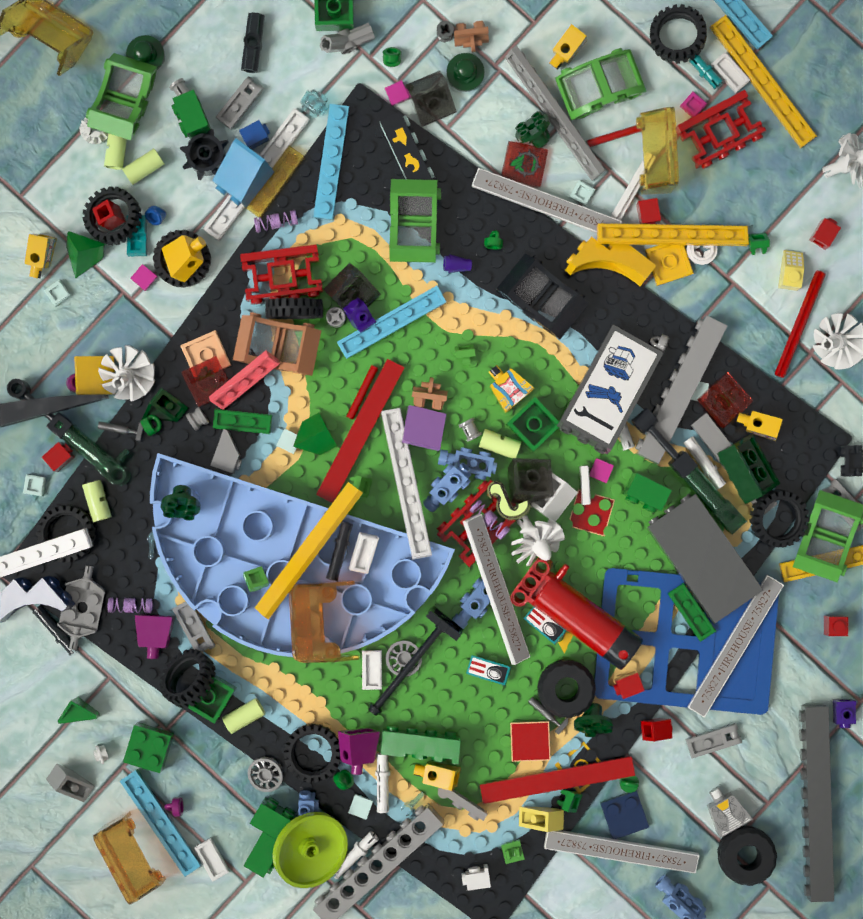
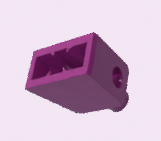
[135,614,175,659]
[338,728,380,775]

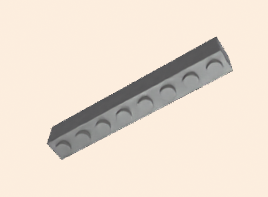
[635,315,727,464]

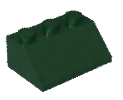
[717,433,780,504]

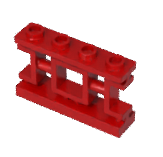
[675,90,766,169]
[240,244,323,305]
[436,480,520,567]

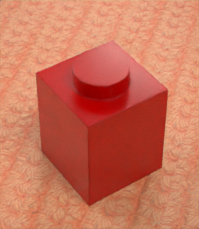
[636,198,661,224]
[92,199,126,231]
[809,218,841,250]
[41,442,75,472]
[824,615,848,636]
[613,671,645,699]
[641,718,673,742]

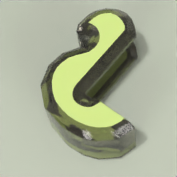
[487,481,532,521]

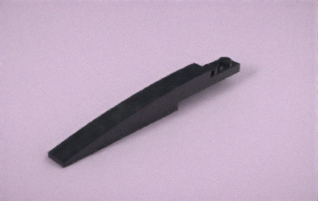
[0,394,109,428]

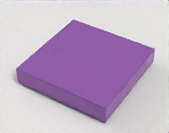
[402,405,446,451]

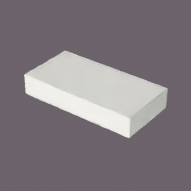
[711,52,750,94]
[579,466,591,505]
[349,532,379,574]
[362,650,382,690]
[194,838,230,882]

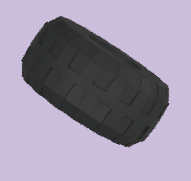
[537,659,596,718]
[717,825,777,886]

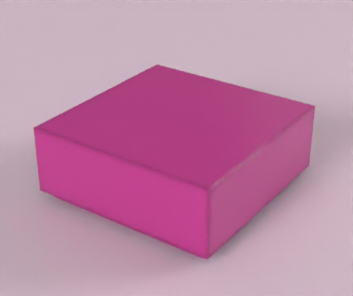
[385,80,410,106]
[680,91,707,117]
[130,264,157,291]
[589,458,614,483]

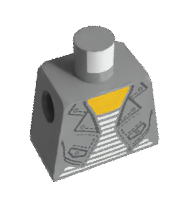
[707,787,753,838]

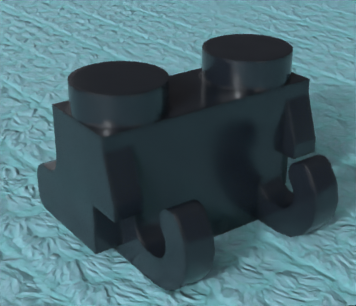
[840,445,863,477]

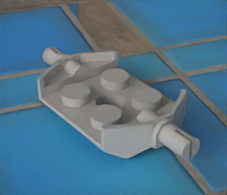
[57,565,105,650]

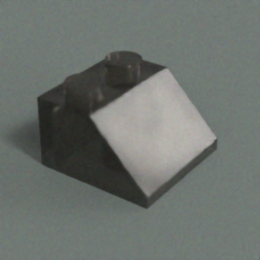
[405,70,457,127]
[323,262,381,311]
[508,458,554,504]

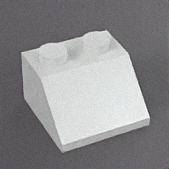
[519,466,578,522]

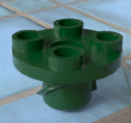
[126,35,165,70]
[446,53,485,92]
[515,111,550,148]
[161,485,201,521]
[574,703,613,737]

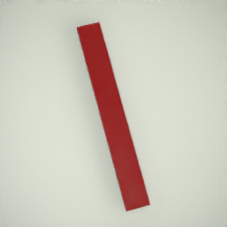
[316,359,405,503]
[480,756,635,804]

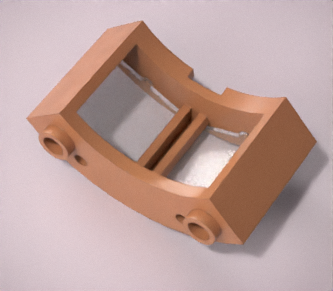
[233,312,322,376]

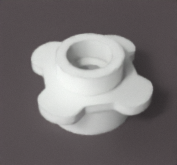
[93,745,109,764]

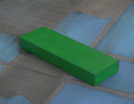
[213,409,273,434]
[667,583,716,642]

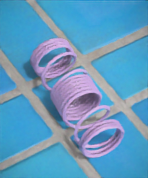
[254,210,298,233]
[470,500,510,540]
[108,598,152,614]

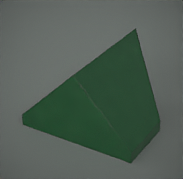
[142,388,188,423]

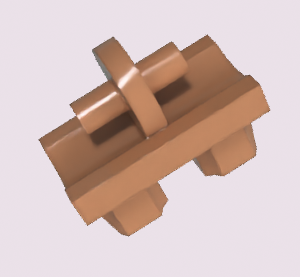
[454,21,489,52]
[412,377,448,410]

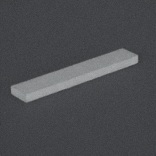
[691,413,777,515]

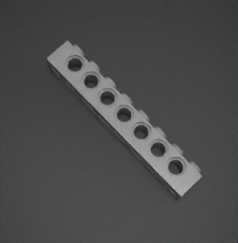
[313,803,444,919]

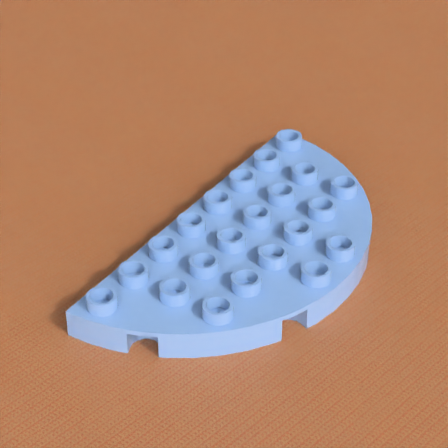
[150,453,455,658]

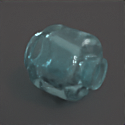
[300,89,329,118]

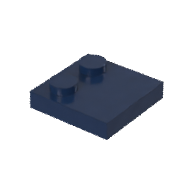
[600,791,649,839]

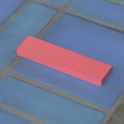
[209,350,280,410]

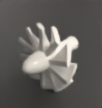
[822,132,863,189]
[813,313,863,369]
[98,345,155,401]
[511,515,565,566]

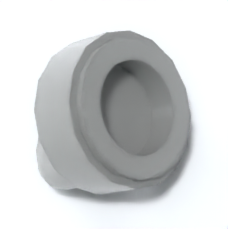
[650,334,670,354]

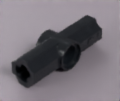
[241,12,265,73]

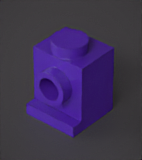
[343,298,376,333]
[833,699,856,728]

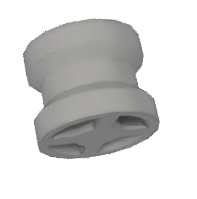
[326,307,346,328]
[186,407,209,431]

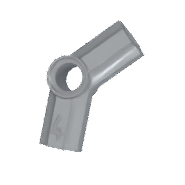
[320,23,375,54]

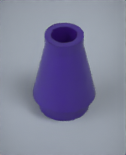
[443,254,472,273]

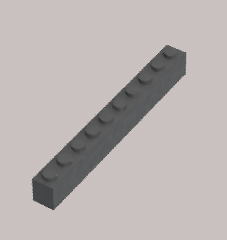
[799,705,834,902]

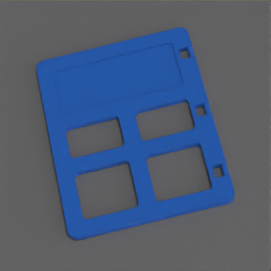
[594,568,779,715]

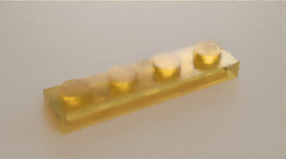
[245,145,305,218]

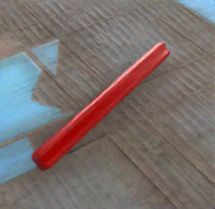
[774,270,826,378]

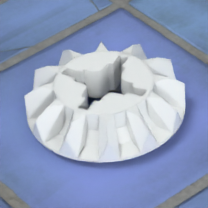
[79,117,108,144]
[686,245,717,265]

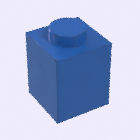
[239,120,270,150]

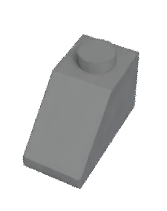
[210,429,242,474]
[46,764,95,802]

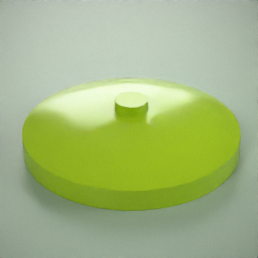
[273,812,348,888]

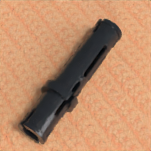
[326,521,353,581]
[32,605,79,656]

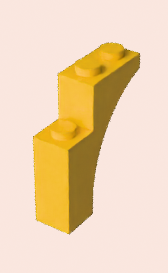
[565,236,656,286]

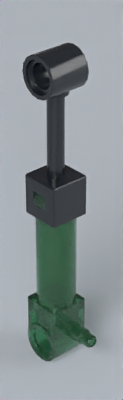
[7,379,130,486]
[631,408,747,535]

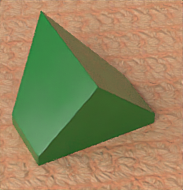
[66,231,105,279]
[293,412,337,455]
[58,696,100,724]

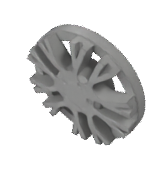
[386,640,422,677]
[248,756,284,792]

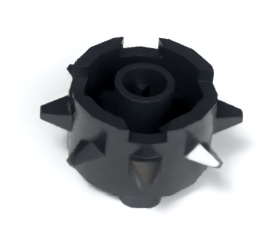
[180,129,229,180]

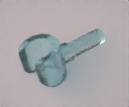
[148,532,155,559]
[401,791,425,816]

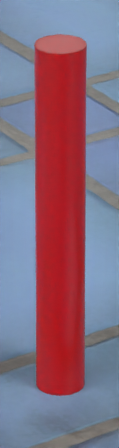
[586,124,643,147]
[346,365,378,420]

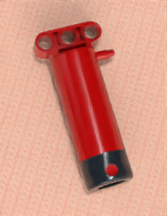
[511,557,643,670]

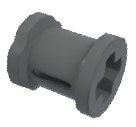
[437,21,454,43]

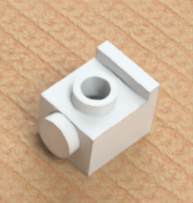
[461,864,491,891]

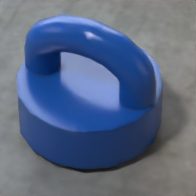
[145,206,167,225]

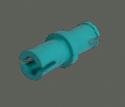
[689,55,723,90]

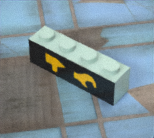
[380,111,435,180]

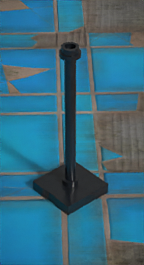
[368,605,463,716]

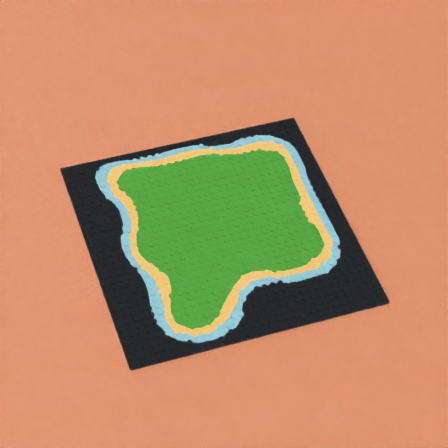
[3,83,852,919]

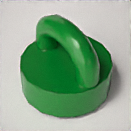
[383,47,402,67]
[484,230,503,250]
[140,415,161,436]
[333,770,354,790]
[619,776,639,793]

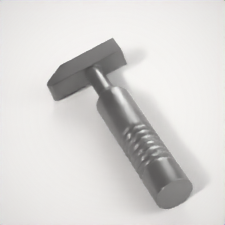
[98,421,144,441]
[528,696,568,734]

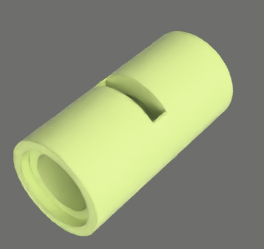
[104,133,127,170]
[122,148,165,185]
[479,429,521,459]
[82,480,112,522]
[222,698,266,734]

